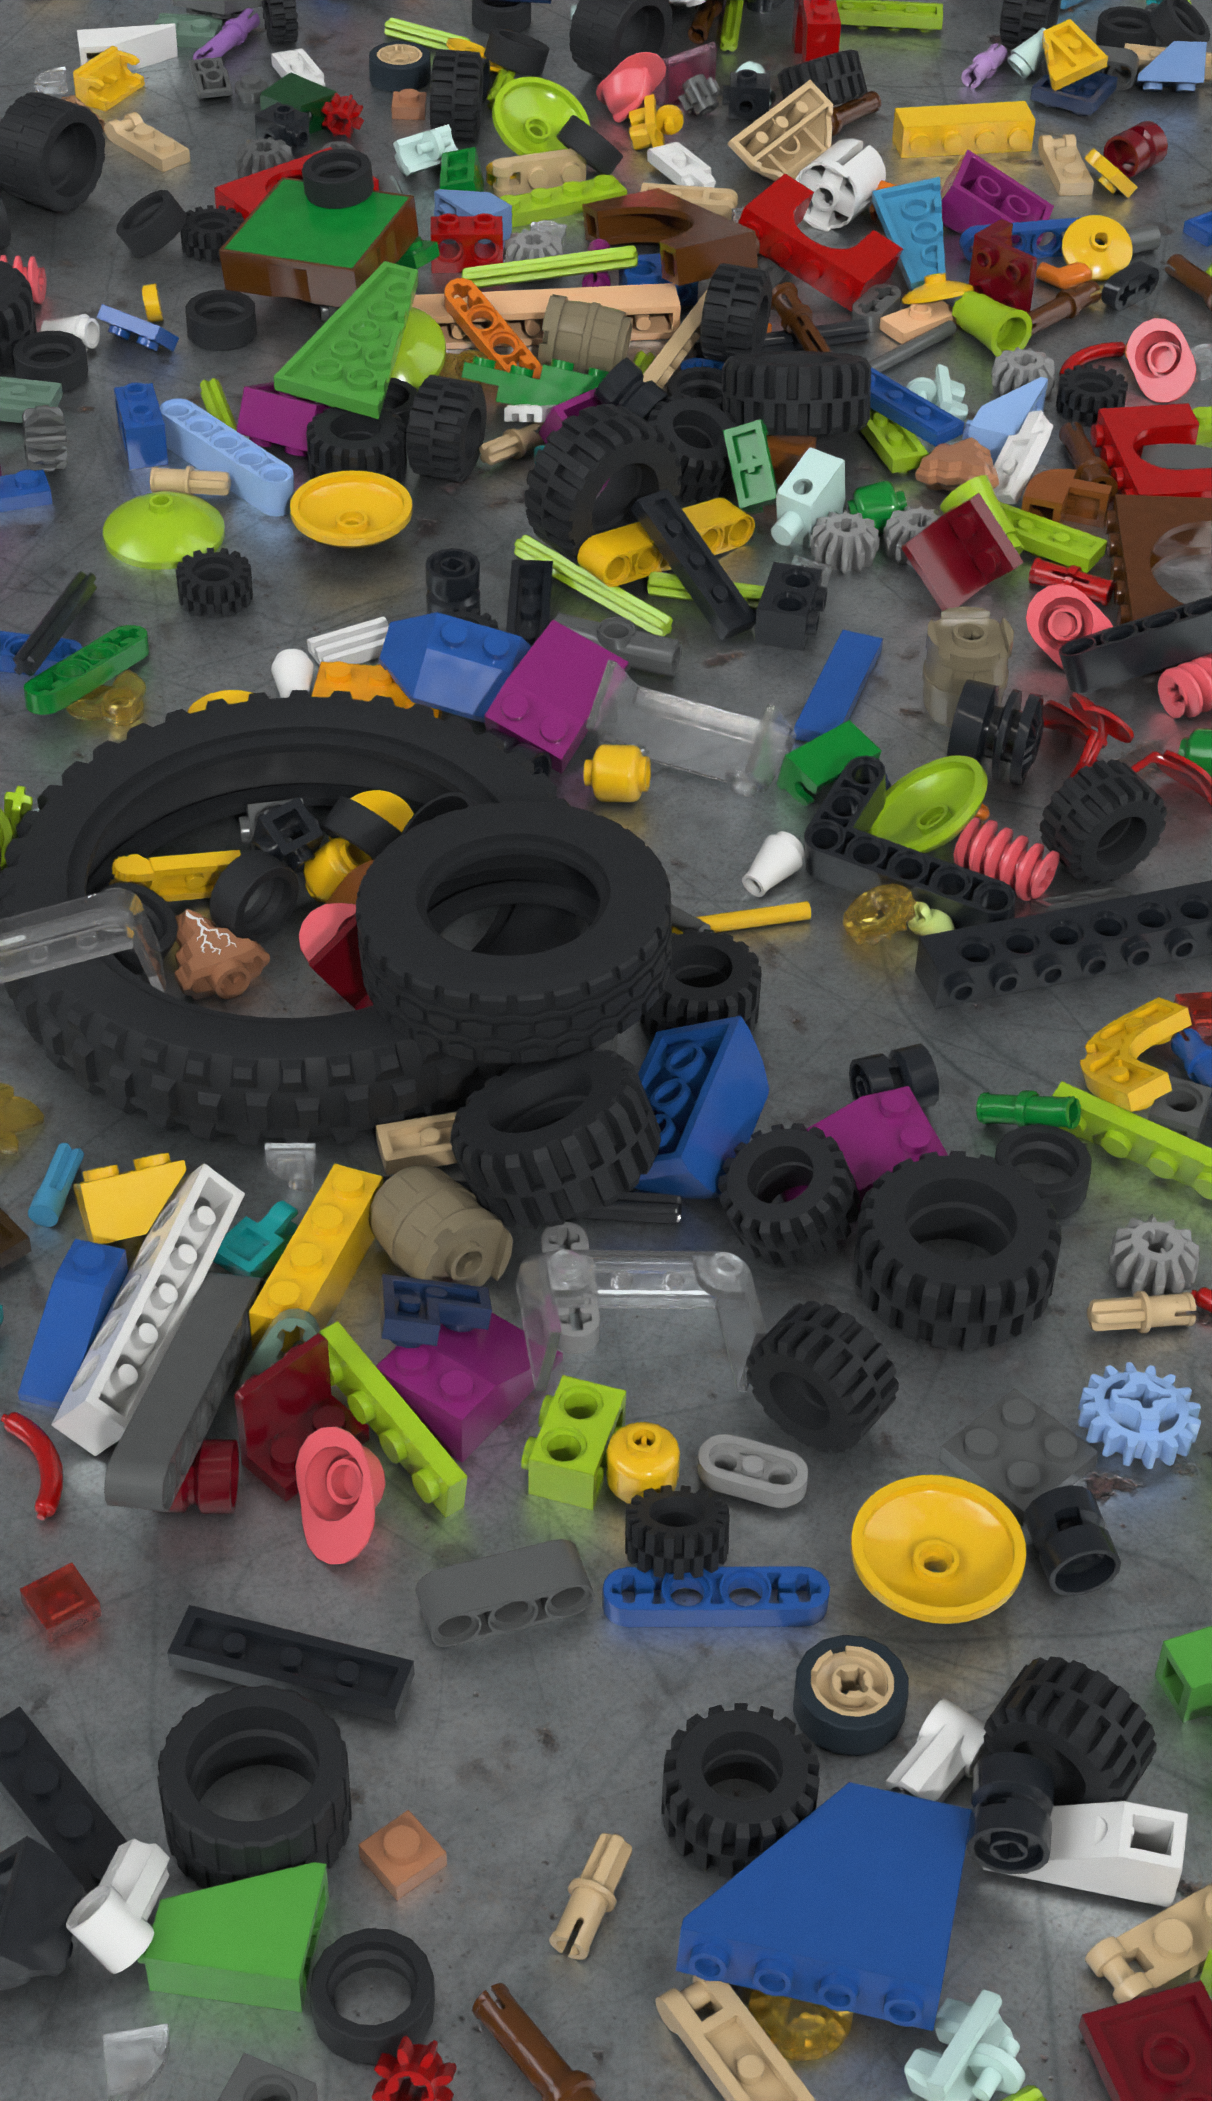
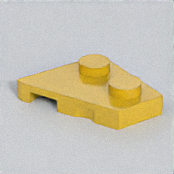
[1042,19,1108,91]

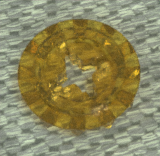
[843,884,916,946]
[749,1989,853,2061]

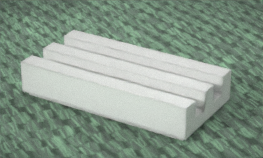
[504,404,556,422]
[307,616,389,666]

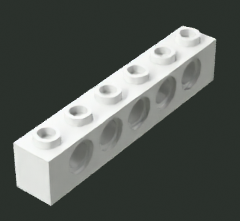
[51,1163,245,1456]

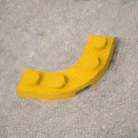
[1080,997,1192,1112]

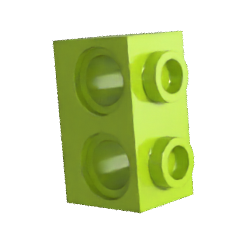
[521,1375,626,1510]

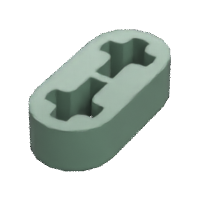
[240,1308,319,1388]

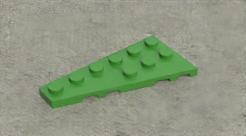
[274,261,419,419]

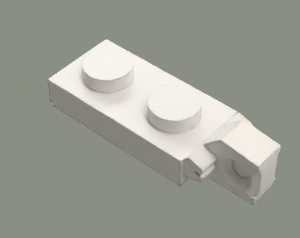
[271,48,325,87]
[647,142,716,188]
[993,410,1053,505]

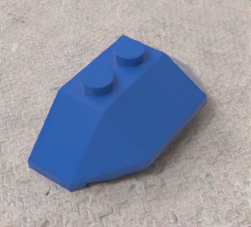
[379,612,532,723]

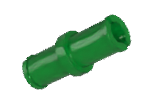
[976,1090,1081,1129]

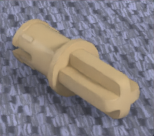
[479,422,546,466]
[150,466,231,496]
[1087,1291,1196,1334]
[549,1833,632,1960]

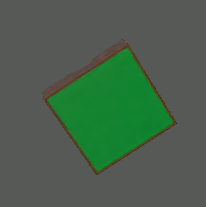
[219,177,419,308]

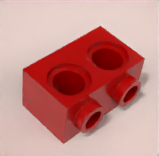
[431,213,503,273]

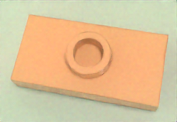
[879,300,957,345]

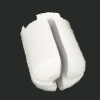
[795,139,886,232]

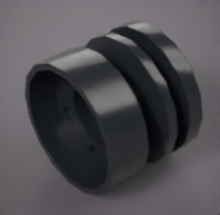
[947,679,1044,786]

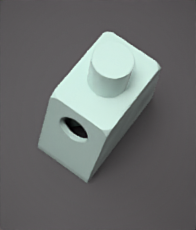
[771,447,846,548]

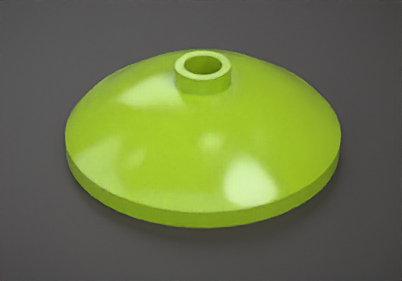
[492,77,590,156]
[391,307,446,392]
[103,491,225,570]
[868,755,988,853]

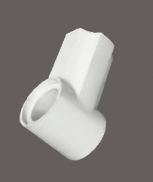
[884,1698,991,1803]
[66,1838,170,1974]

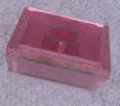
[651,41,717,107]

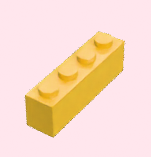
[892,101,1035,158]
[249,1163,383,1353]

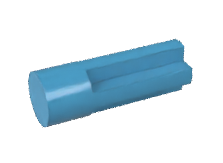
[28,1143,84,1227]

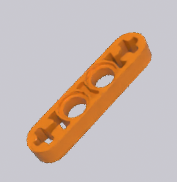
[444,278,542,379]

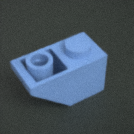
[1135,41,1207,93]
[434,189,512,244]

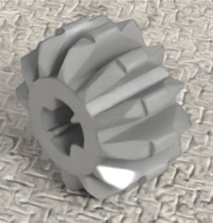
[503,228,564,283]
[991,347,1056,397]
[883,506,941,569]
[810,510,880,574]
[1108,1214,1200,1296]

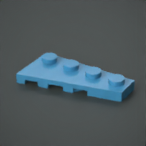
[872,177,946,291]

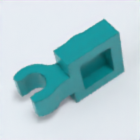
[213,1200,299,1277]

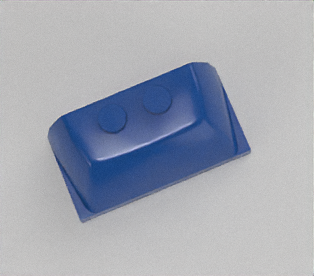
[634,1016,769,1199]

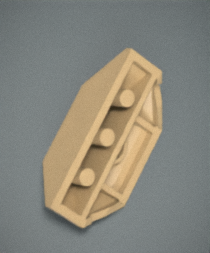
[727,80,833,181]

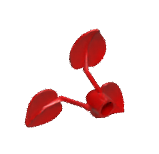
[1043,692,1212,807]

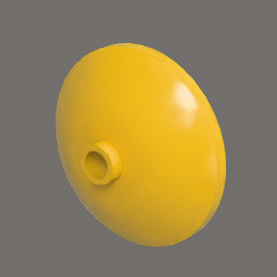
[290,470,412,549]
[851,1475,1026,1624]

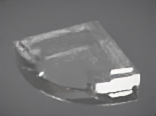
[34,67,68,95]
[265,1143,317,1192]
[102,2024,171,2101]

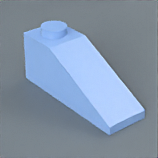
[962,377,1048,465]

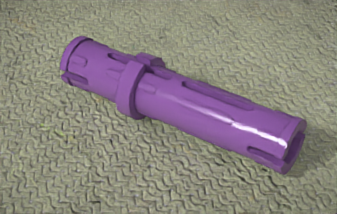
[193,8,260,60]

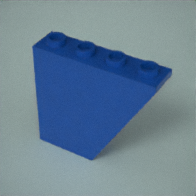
[676,1782,972,2031]

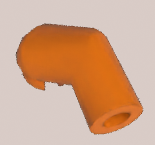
[1036,262,1092,290]

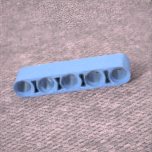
[160,398,295,517]

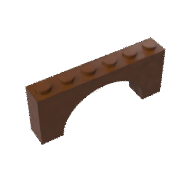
[582,188,760,286]
[1104,494,1212,673]

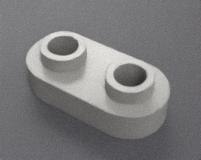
[697,1434,808,1508]

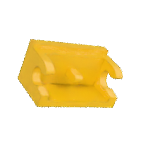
[73,46,145,112]

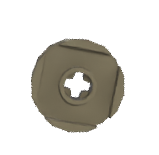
[537,294,633,375]
[922,606,1014,728]
[370,1165,513,1287]

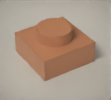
[391,89,427,120]
[358,1810,447,1901]

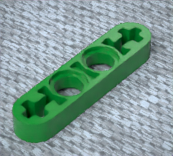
[24,625,149,715]

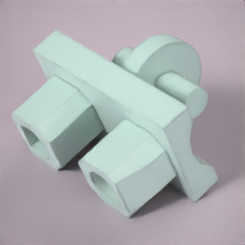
[393,124,459,176]
[906,364,968,422]
[904,1989,1025,2101]

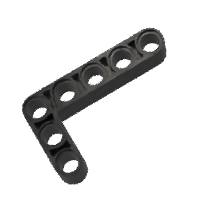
[1059,596,1212,693]
[804,755,1016,929]

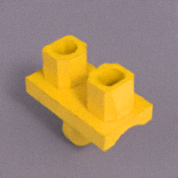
[629,94,684,151]

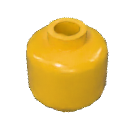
[584,744,651,802]
[303,837,372,904]
[606,1422,680,1504]

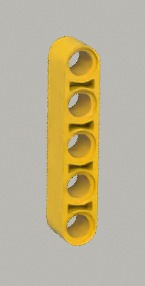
[577,497,755,587]

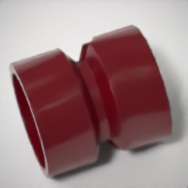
[1103,121,1168,179]
[153,1439,239,1514]

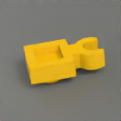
[1084,148,1138,198]

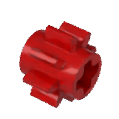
[321,93,364,138]
[372,2036,457,2101]

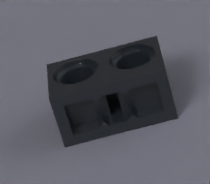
[754,562,828,651]

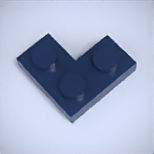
[1030,72,1118,116]
[378,1274,492,1348]

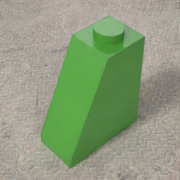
[137,1862,329,2013]

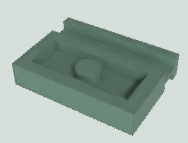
[154,13,223,49]
[0,376,63,423]

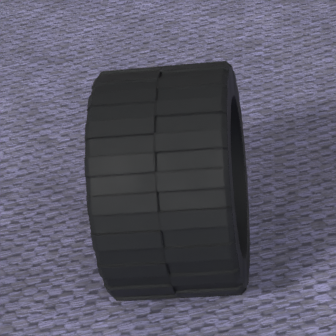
[569,0,673,79]
[0,92,105,213]
[157,1685,352,1889]

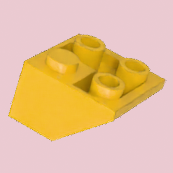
[72,1152,186,1244]

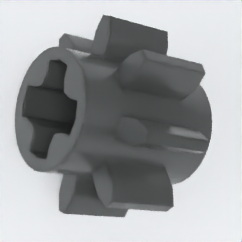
[679,74,722,117]

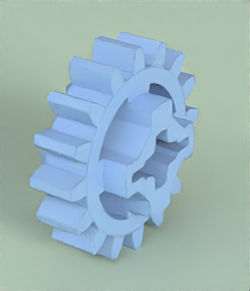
[1078,1362,1201,1469]

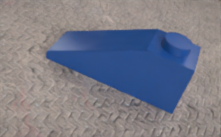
[18,1239,128,1409]

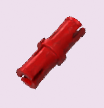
[1028,557,1115,606]

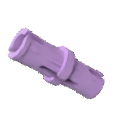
[961,43,1008,89]

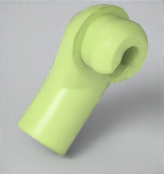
[905,902,955,936]

